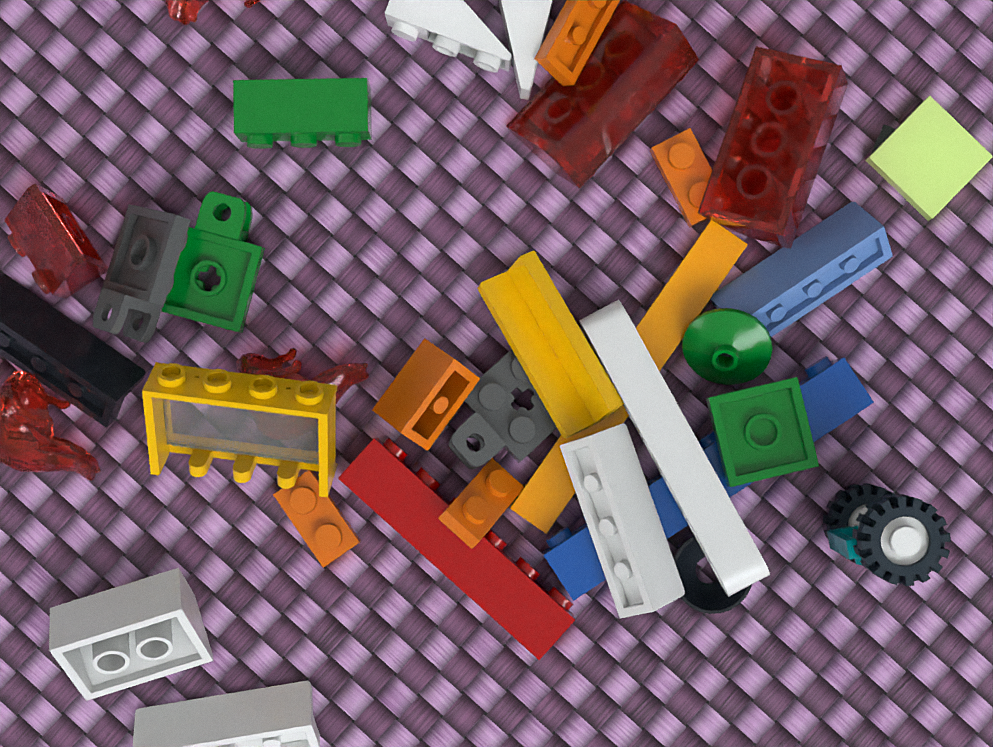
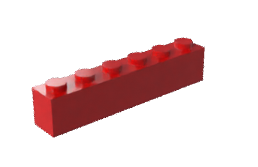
[338,437,575,660]

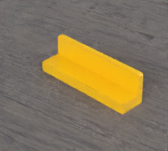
[477,250,624,438]

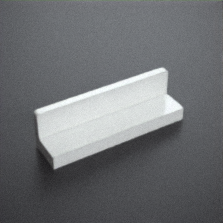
[560,423,685,618]
[133,681,320,747]

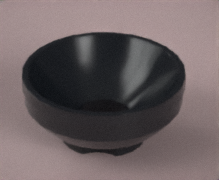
[673,535,752,614]

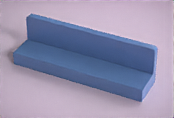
[710,202,893,337]

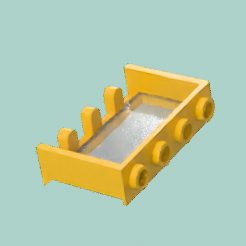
[142,362,338,497]

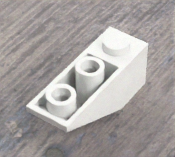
[385,0,512,72]

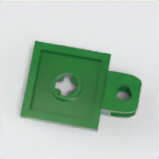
[161,191,265,333]

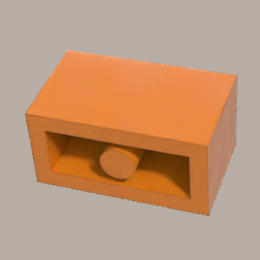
[372,338,481,451]

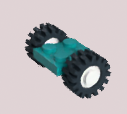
[823,483,951,586]

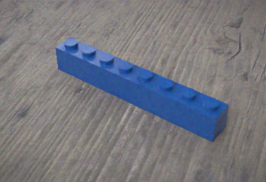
[542,356,874,601]

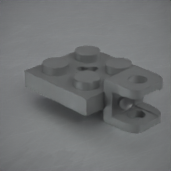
[93,204,191,343]
[448,349,557,470]

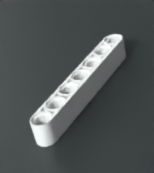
[579,300,770,596]

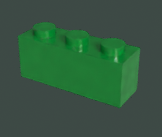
[233,78,372,149]

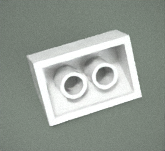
[49,568,213,701]

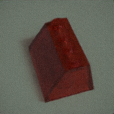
[506,0,700,189]
[697,46,848,249]

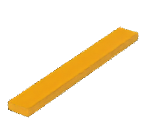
[510,220,748,534]

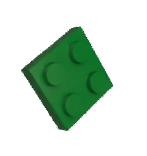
[706,377,819,487]

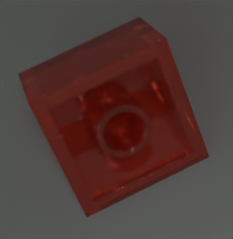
[4,183,108,299]

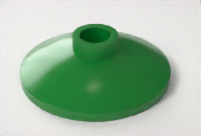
[682,308,772,385]

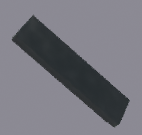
[0,274,146,428]

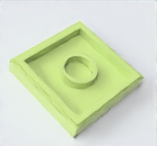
[865,96,993,221]

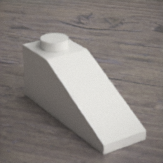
[499,0,554,100]

